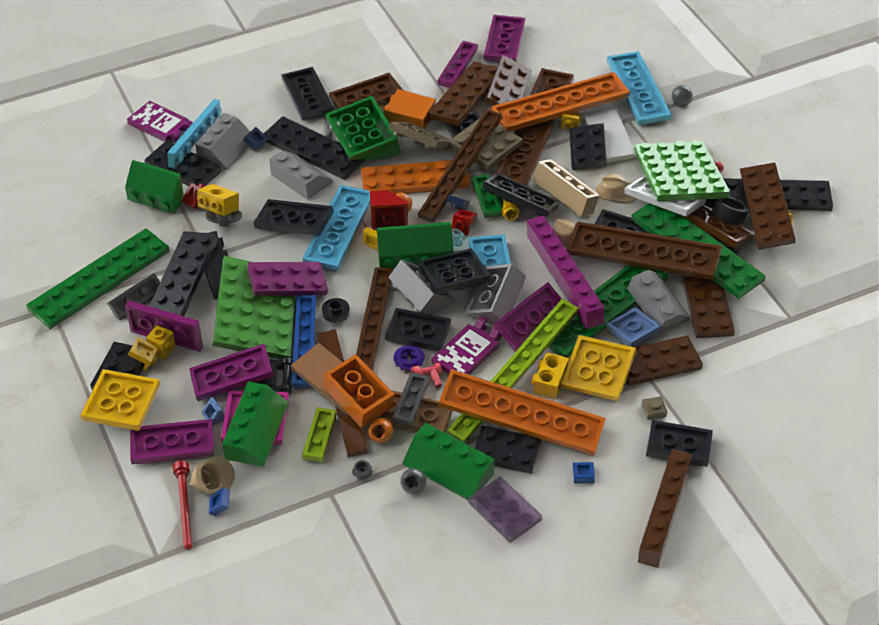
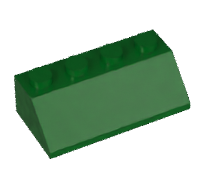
[377,222,454,269]
[222,382,288,467]
[403,423,495,502]

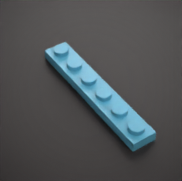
[168,99,222,169]

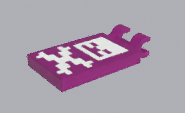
[127,100,193,143]
[431,316,503,375]

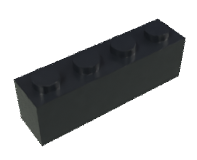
[204,231,228,299]

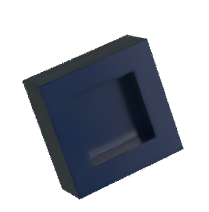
[243,127,268,151]
[446,195,470,210]

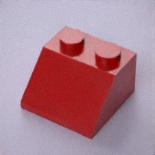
[370,190,408,231]

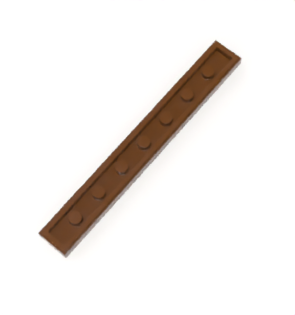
[417,109,503,223]
[356,267,393,371]
[317,329,368,457]

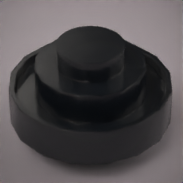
[322,298,350,323]

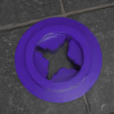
[393,345,425,372]

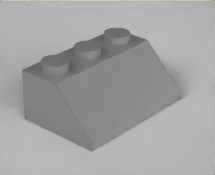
[195,113,250,170]
[269,150,333,200]
[388,260,456,315]
[465,264,526,325]
[627,270,690,333]

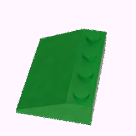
[325,96,401,160]

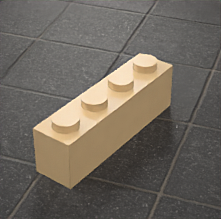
[533,159,600,216]

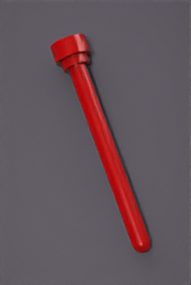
[173,460,192,550]

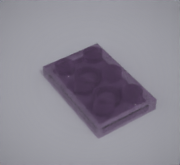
[468,476,542,543]

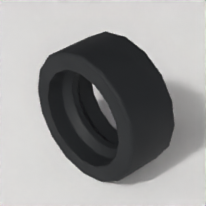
[712,197,749,224]

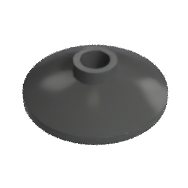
[205,210,242,227]

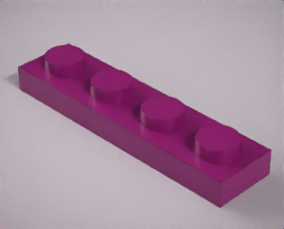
[437,41,478,88]

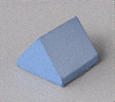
[201,397,225,426]

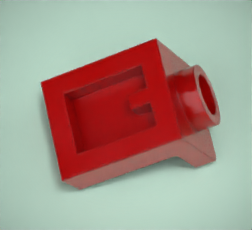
[181,183,206,210]
[452,209,478,236]

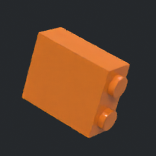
[383,89,436,129]

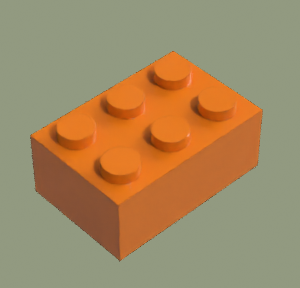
[323,354,394,428]

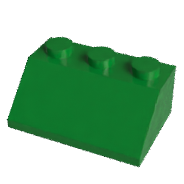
[125,160,184,214]

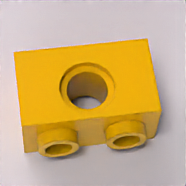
[197,184,239,216]

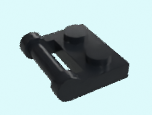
[256,358,293,395]

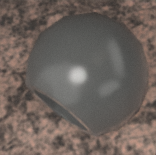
[671,85,693,106]
[400,468,427,495]

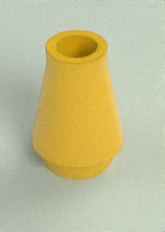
[502,199,520,221]

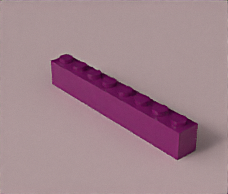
[527,216,604,330]

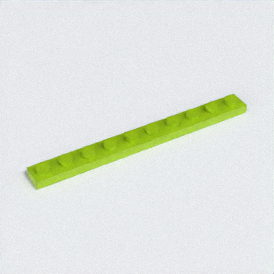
[447,298,578,443]

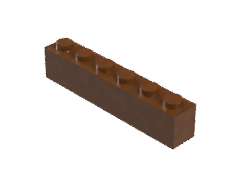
[638,449,692,568]

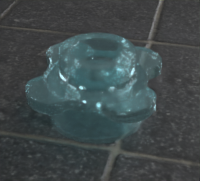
[452,229,465,247]

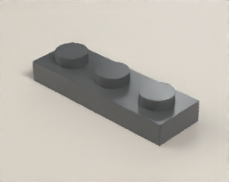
[107,273,160,319]
[393,372,430,427]

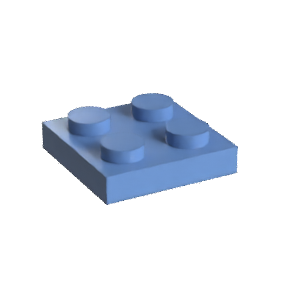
[606,307,661,347]

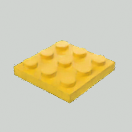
[561,335,636,401]
[80,369,160,431]

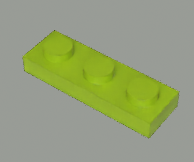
[302,407,337,463]

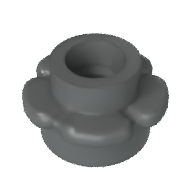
[352,460,373,480]

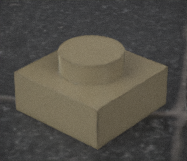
[642,396,668,420]

